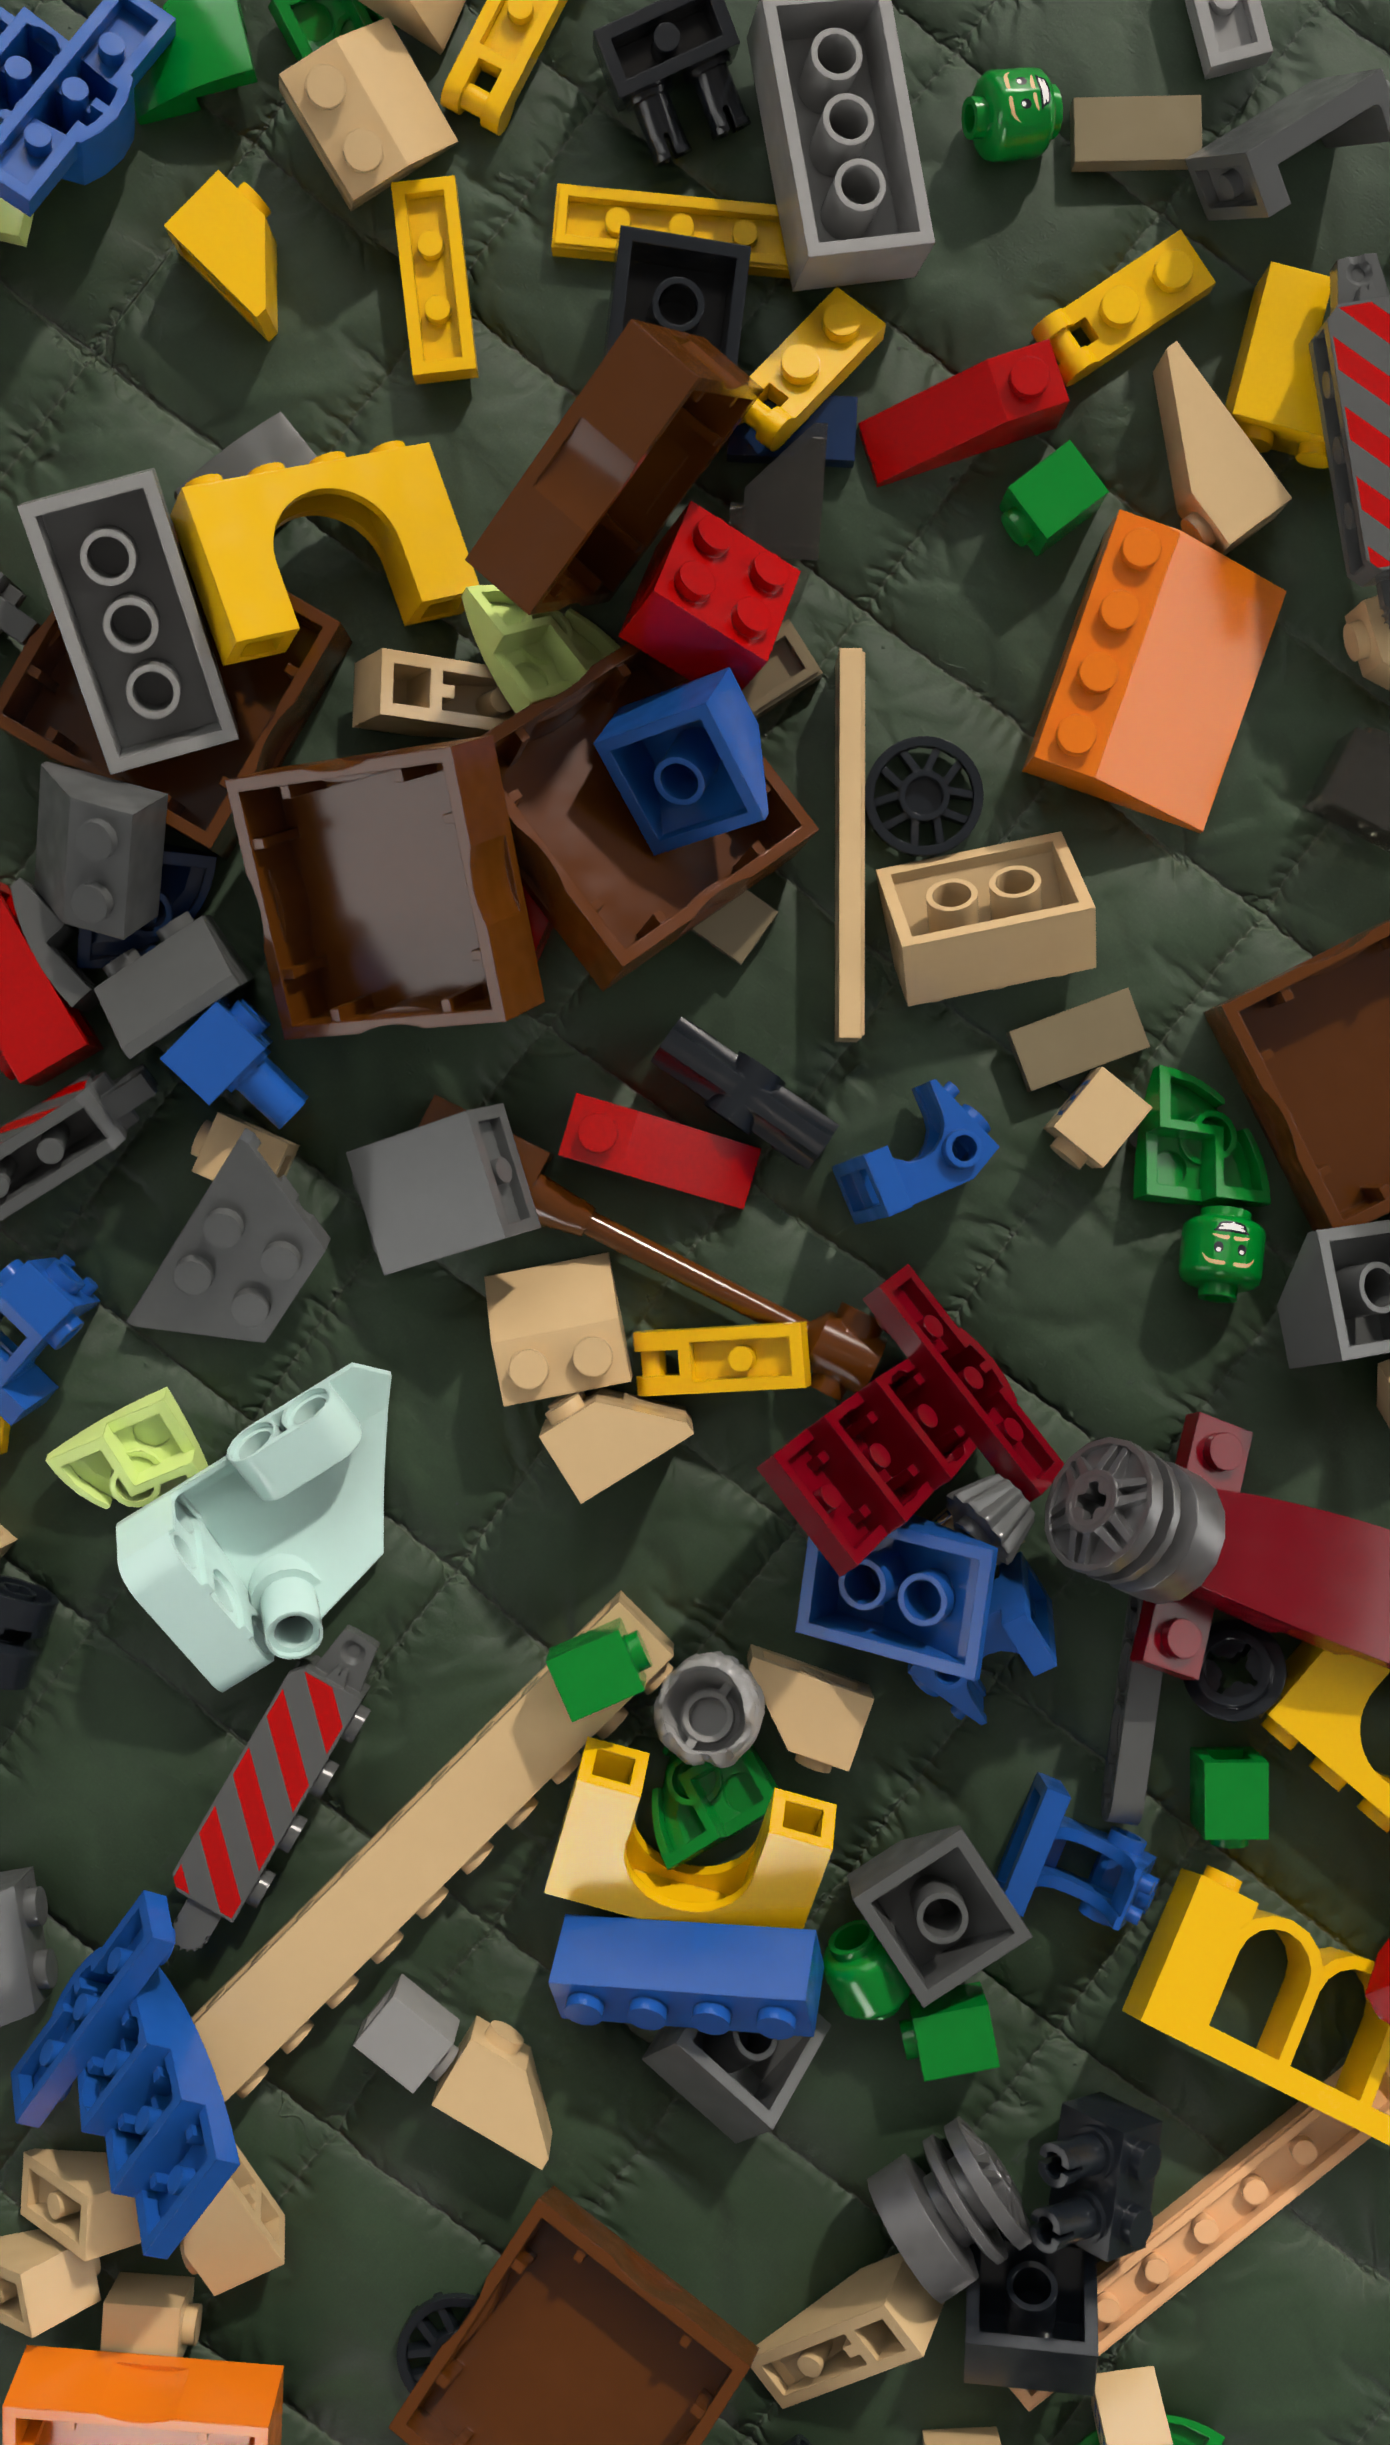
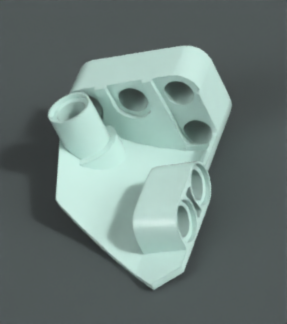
[116,1362,392,1693]

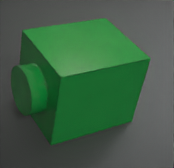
[999,440,1109,557]
[546,1617,653,1722]
[1190,1746,1269,1849]
[899,1981,1000,2082]

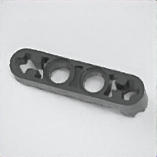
[1101,1595,1163,1826]

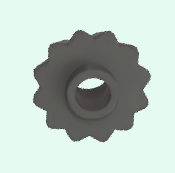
[946,1474,1035,1565]

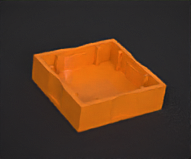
[2,2345,284,2445]

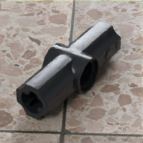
[650,1016,839,1170]

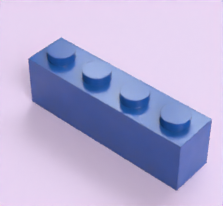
[548,1914,824,2040]

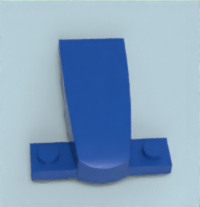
[0,0,176,217]
[11,1890,240,2260]

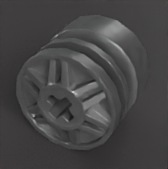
[1044,1437,1225,1604]
[867,2116,1033,2304]

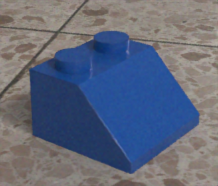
[593,667,769,855]

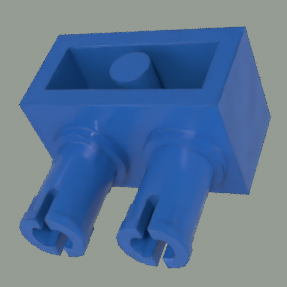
[160,997,309,1129]

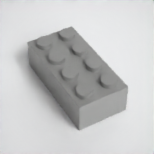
[747,0,935,292]
[17,468,239,775]

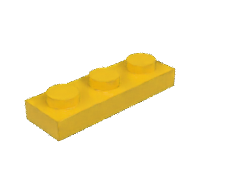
[391,175,479,385]

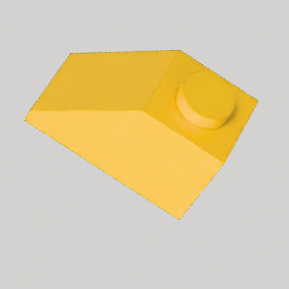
[164,170,278,342]

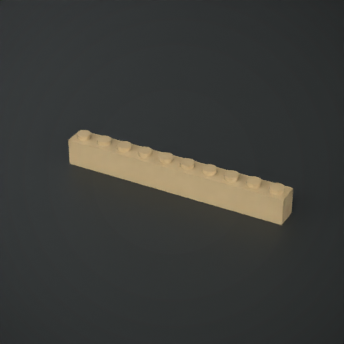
[191,1590,674,2102]

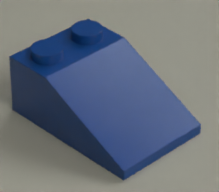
[795,1514,998,1681]

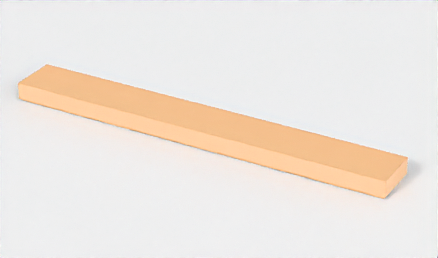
[1009,2060,1390,2412]

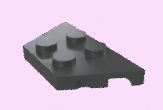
[126,1128,331,1343]

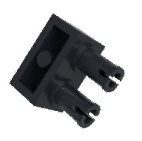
[592,0,751,168]
[1029,2092,1163,2262]

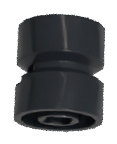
[0,1575,59,1690]

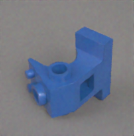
[831,1079,1000,1225]
[0,1254,100,1426]
[908,1551,1057,1726]
[995,1771,1160,1931]

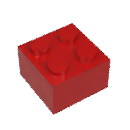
[619,501,801,690]

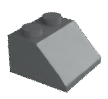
[34,761,168,940]
[94,911,254,1059]
[1277,1220,1390,1369]
[847,1825,1033,2008]
[0,1867,58,2027]
[642,2013,831,2144]

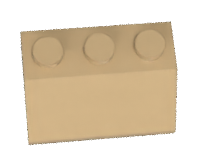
[876,831,1096,1007]

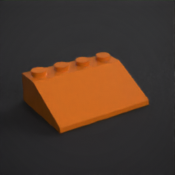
[1022,509,1287,833]

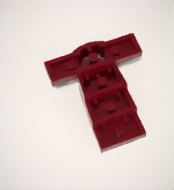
[756,1264,1064,1577]
[1129,1412,1390,1680]

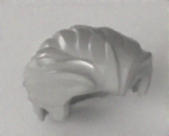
[654,1651,765,1768]

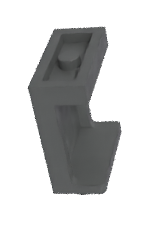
[1185,68,1390,221]
[346,1103,541,1276]

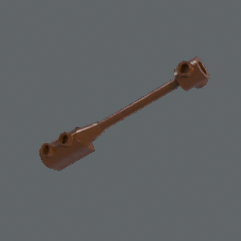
[418,1095,887,1401]

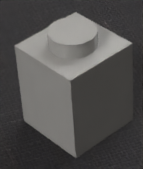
[353,1973,460,2094]

